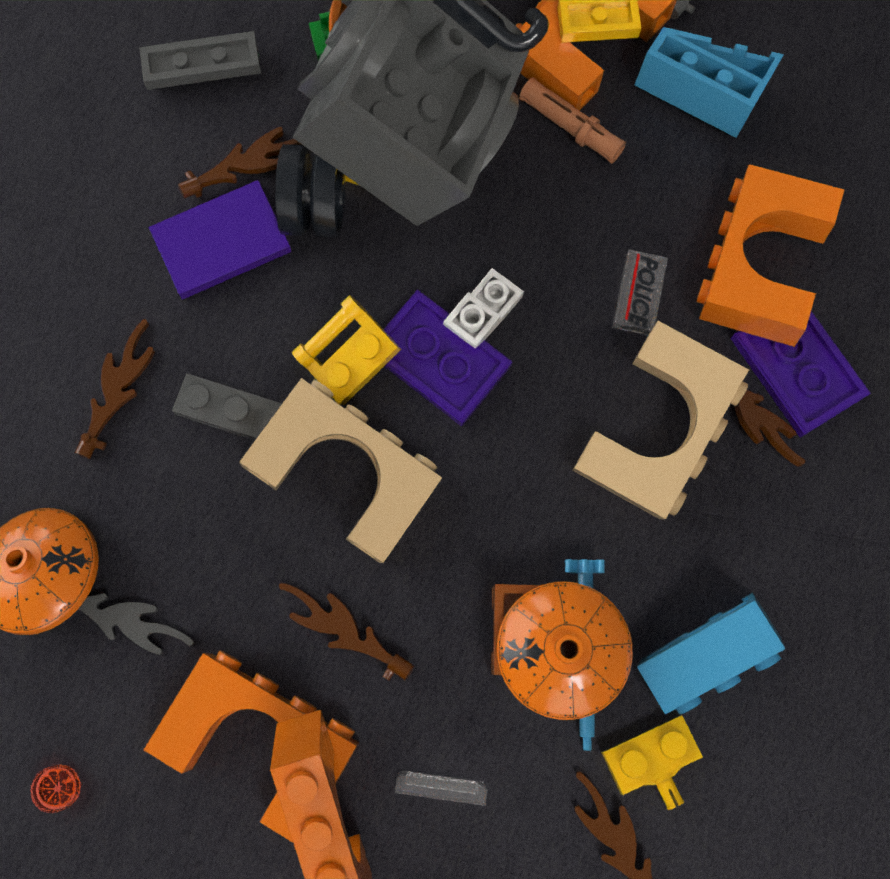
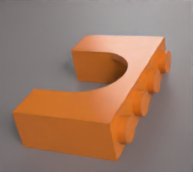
[516,0,677,111]
[696,164,844,347]
[144,650,359,842]
[270,710,372,879]

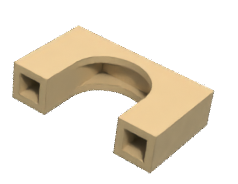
[572,321,749,519]
[240,378,442,563]

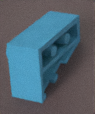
[634,27,784,138]
[637,592,785,714]

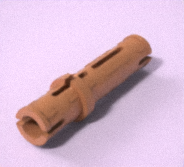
[519,77,626,164]

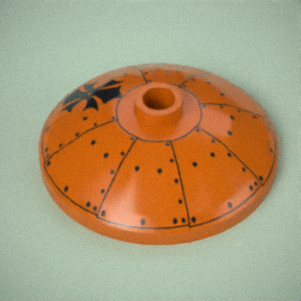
[0,508,99,635]
[497,582,633,720]

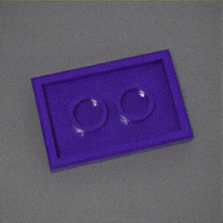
[149,180,292,300]
[384,290,512,427]
[730,311,871,438]

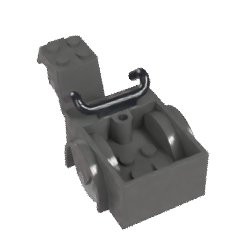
[293,0,549,226]

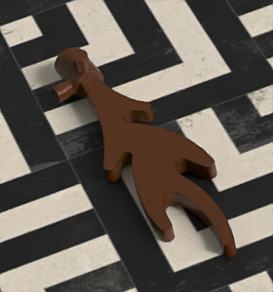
[177,127,302,199]
[74,319,155,459]
[734,390,805,467]
[279,583,415,681]
[575,771,652,879]

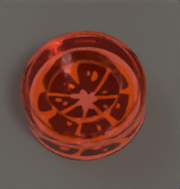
[30,765,81,813]

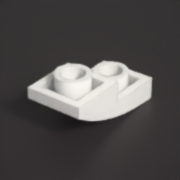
[443,268,524,349]

